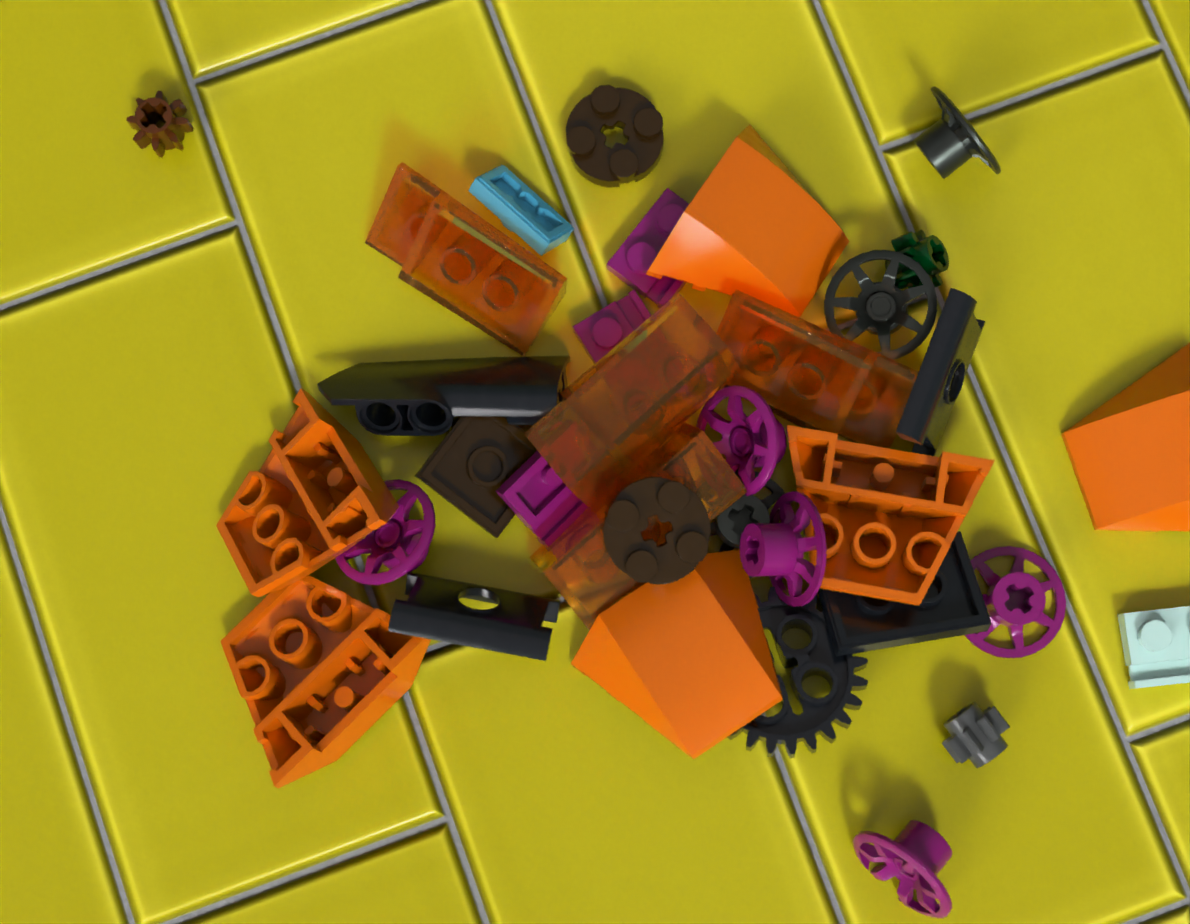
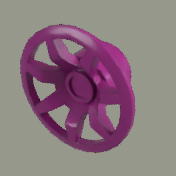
[694,385,787,497]
[335,479,435,585]
[740,491,826,607]
[965,546,1066,658]
[853,820,952,918]

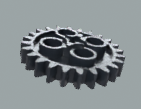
[727,587,868,758]

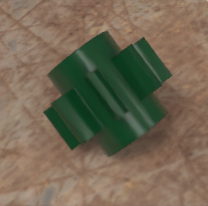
[885,230,949,289]

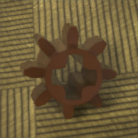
[126,91,194,157]

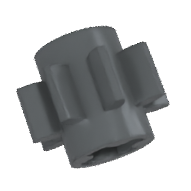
[942,702,1010,768]

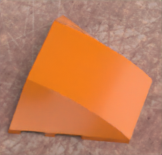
[646,124,849,320]
[1061,343,1190,532]
[216,388,399,597]
[786,425,995,606]
[571,549,783,759]
[220,575,431,788]

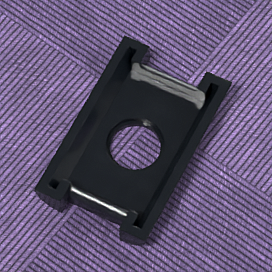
[896,288,985,456]
[388,572,561,661]

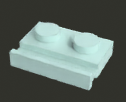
[1118,606,1190,689]

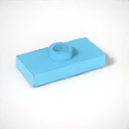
[468,165,574,256]

